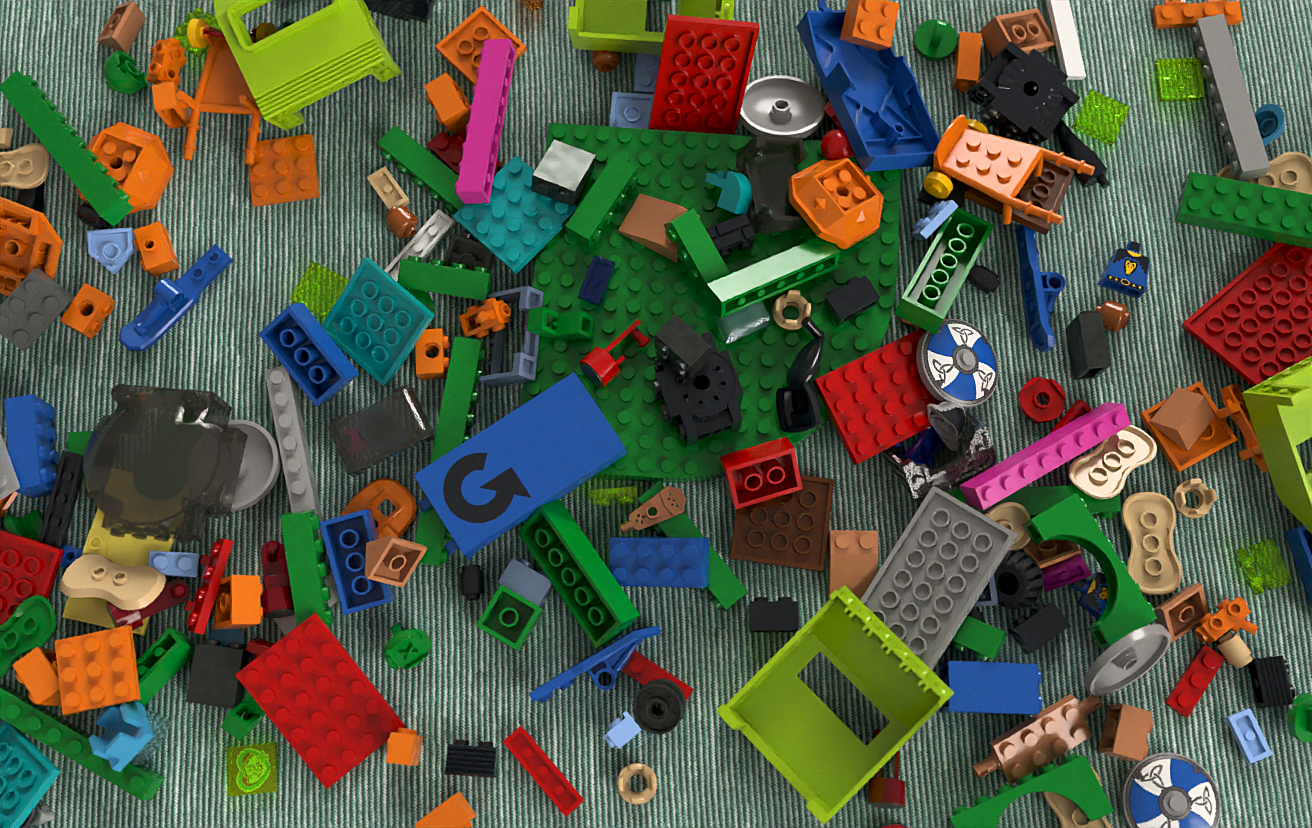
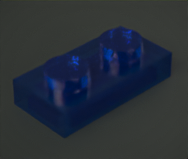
[578,255,615,306]
[903,426,944,475]

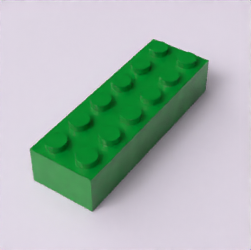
[1175,172,1312,249]
[894,207,994,335]
[517,499,640,648]

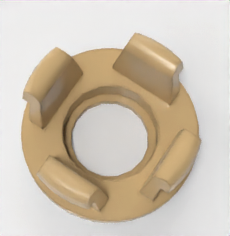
[772,290,811,330]
[1173,478,1217,519]
[617,763,657,804]

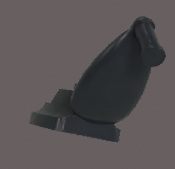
[776,316,825,433]

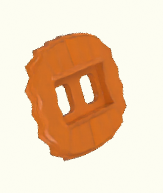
[341,478,417,539]

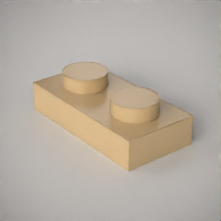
[367,166,410,210]

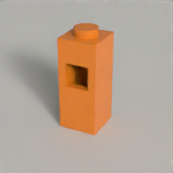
[952,31,982,92]

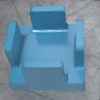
[89,701,154,772]

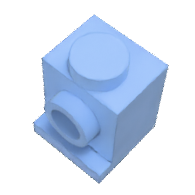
[603,711,642,749]

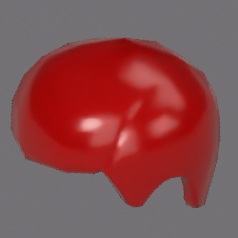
[820,129,854,161]

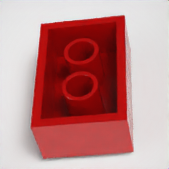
[719,437,803,510]

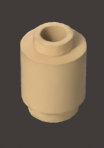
[1216,631,1253,669]

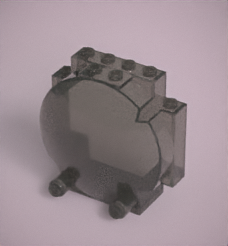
[83,384,248,544]

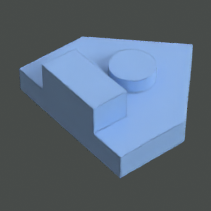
[86,227,136,274]

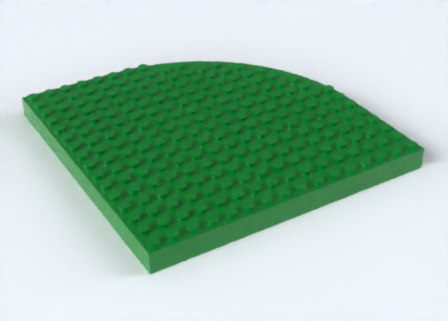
[521,123,901,483]

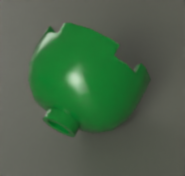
[103,50,149,95]

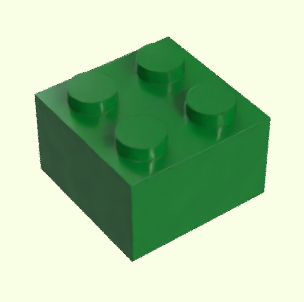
[476,584,544,652]

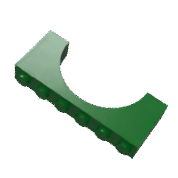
[1022,493,1157,650]
[948,752,1114,828]

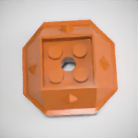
[77,121,175,215]
[788,158,884,250]
[0,197,63,296]

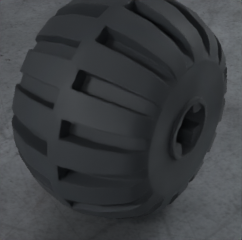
[985,550,1044,609]

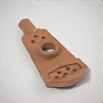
[620,486,686,533]

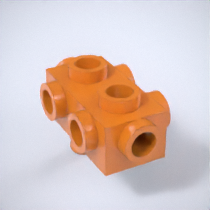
[146,38,187,86]
[459,298,511,339]
[1194,596,1258,644]

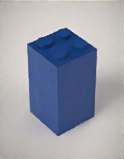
[939,661,1042,716]

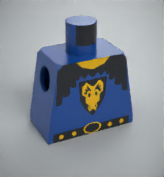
[1097,241,1149,299]
[1071,572,1108,619]

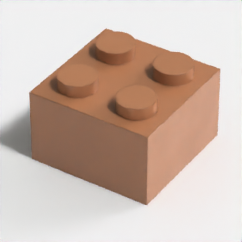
[1098,704,1153,761]

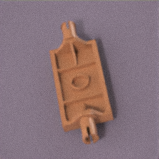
[971,694,1103,785]

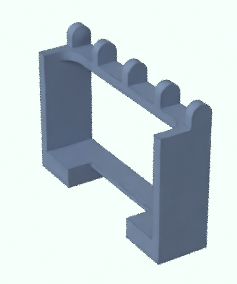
[479,286,544,387]

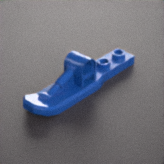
[1015,223,1066,352]
[119,244,233,351]
[529,625,661,703]

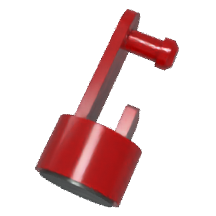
[579,319,649,388]

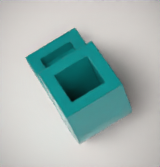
[705,170,752,215]

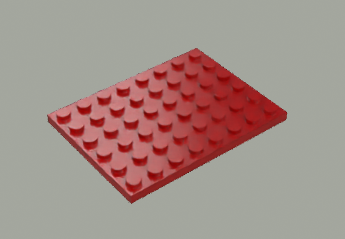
[1181,242,1312,387]

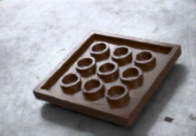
[964,134,1075,236]
[730,475,834,572]

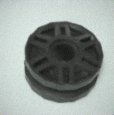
[632,679,686,735]

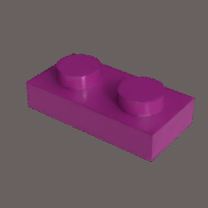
[1041,554,1092,592]

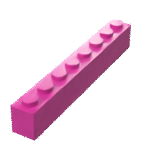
[455,39,516,203]
[960,402,1131,510]

